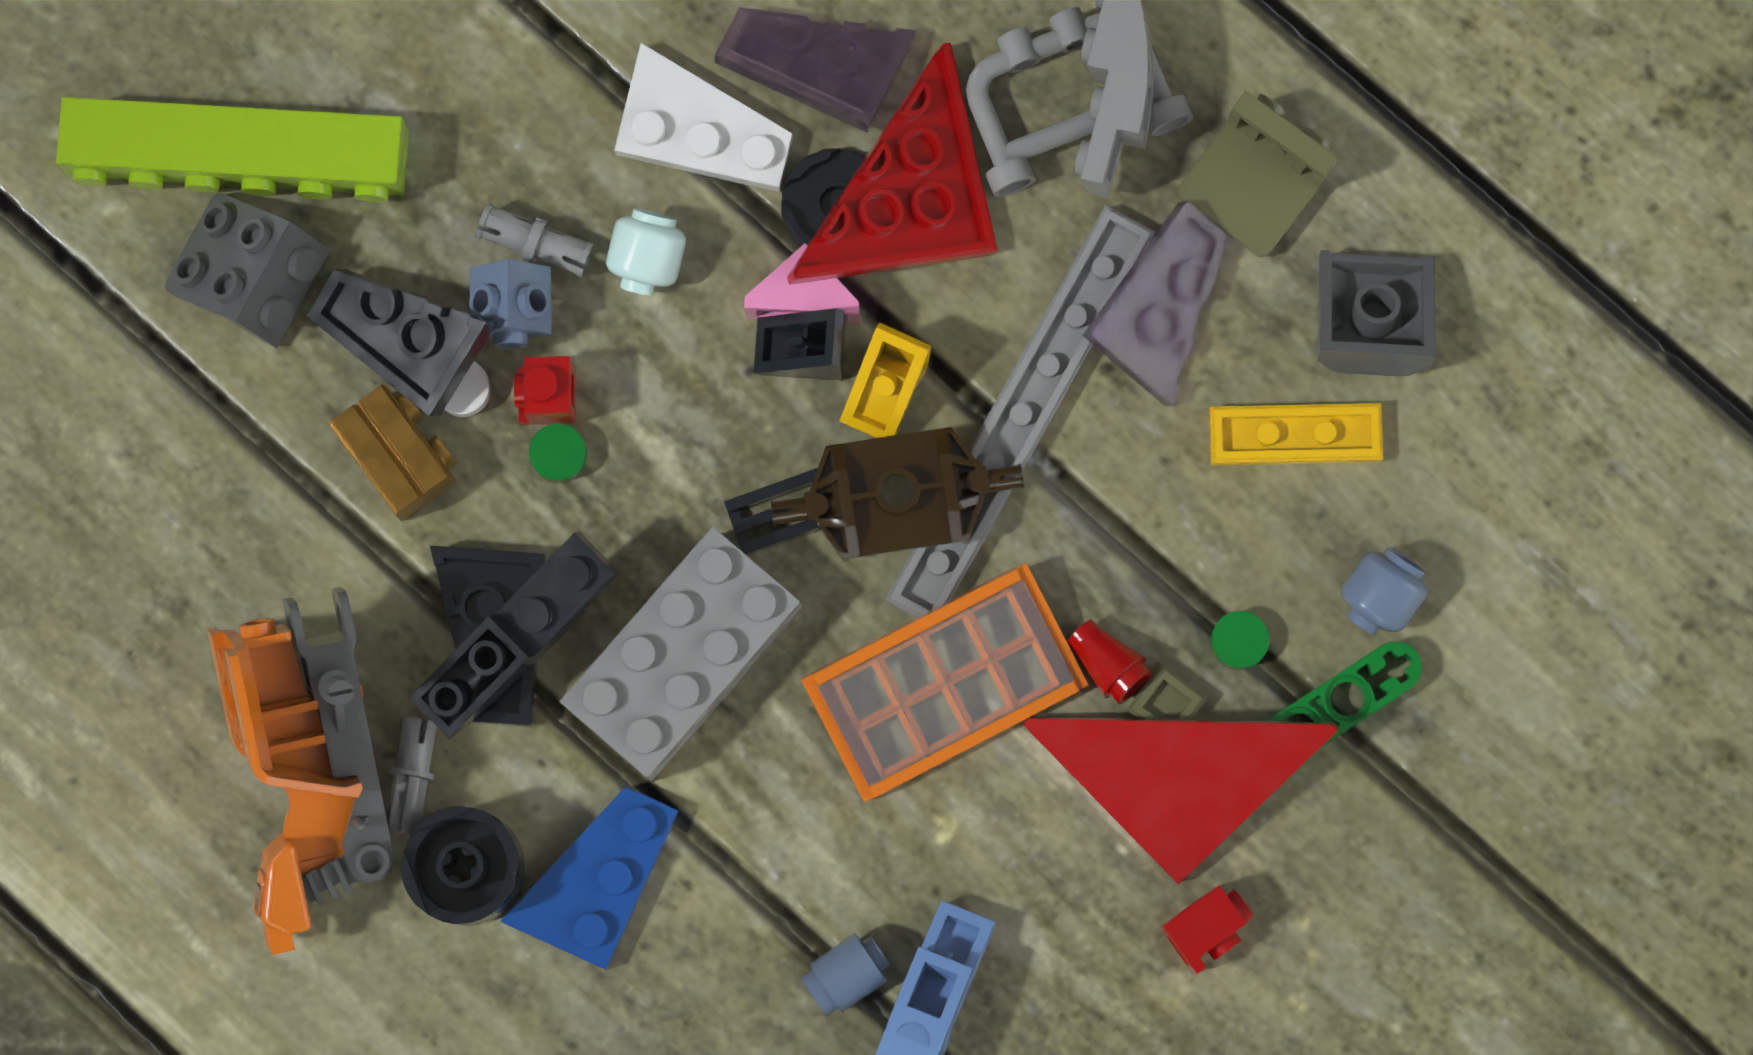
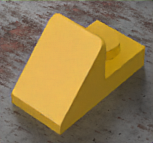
[839,323,932,438]

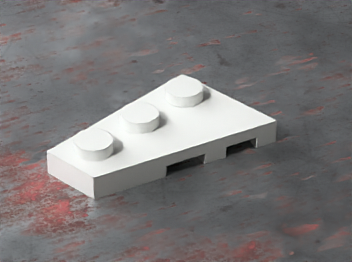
[614,43,793,192]

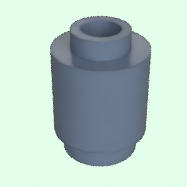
[801,933,891,1016]

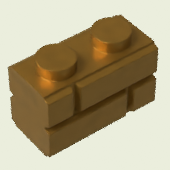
[329,384,457,522]

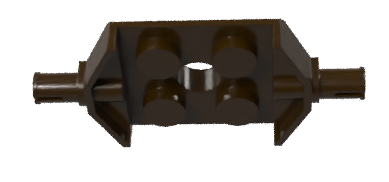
[770,427,1024,562]

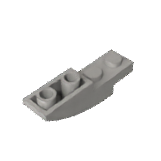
[1075,0,1154,198]

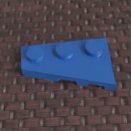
[500,787,679,970]

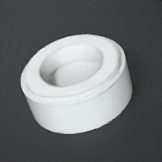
[444,361,491,417]

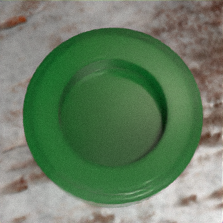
[529,424,588,483]
[1210,611,1269,670]

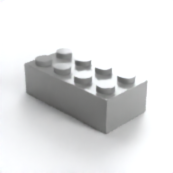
[559,527,802,782]

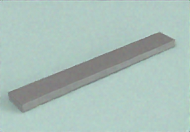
[885,205,1155,618]

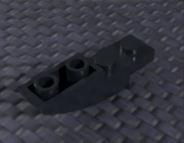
[409,532,620,739]

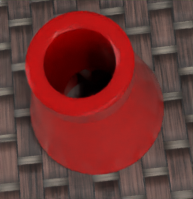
[1067,619,1152,705]

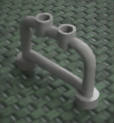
[966,7,1194,197]

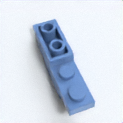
[875,900,995,1055]

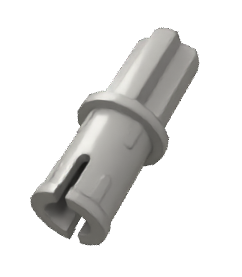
[387,717,438,835]

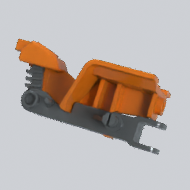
[207,587,394,955]

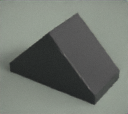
[753,308,846,381]

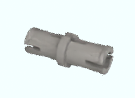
[475,203,594,277]

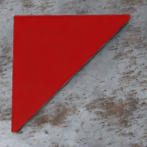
[787,43,998,285]
[1022,716,1339,885]

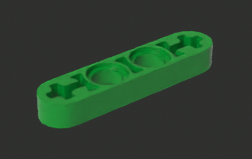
[1267,641,1422,749]

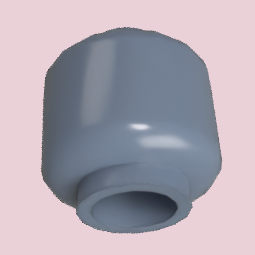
[1341,547,1428,635]

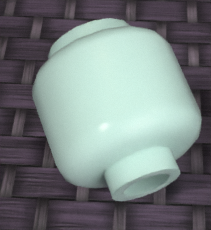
[606,208,686,296]

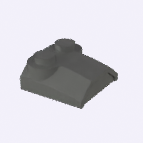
[1315,250,1436,376]

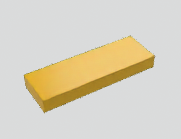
[1209,403,1383,466]

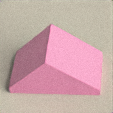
[744,244,860,324]

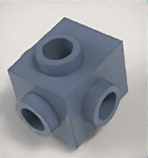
[469,259,552,349]

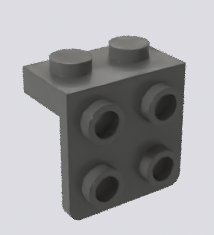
[165,193,331,348]

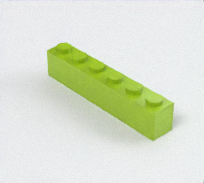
[56,97,409,203]

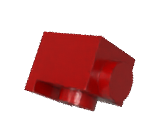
[514,356,576,425]
[1159,885,1254,975]

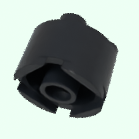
[401,806,525,926]

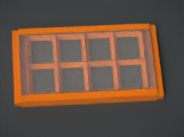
[800,562,1089,803]

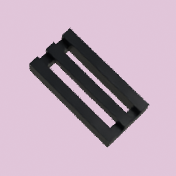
[724,468,819,556]

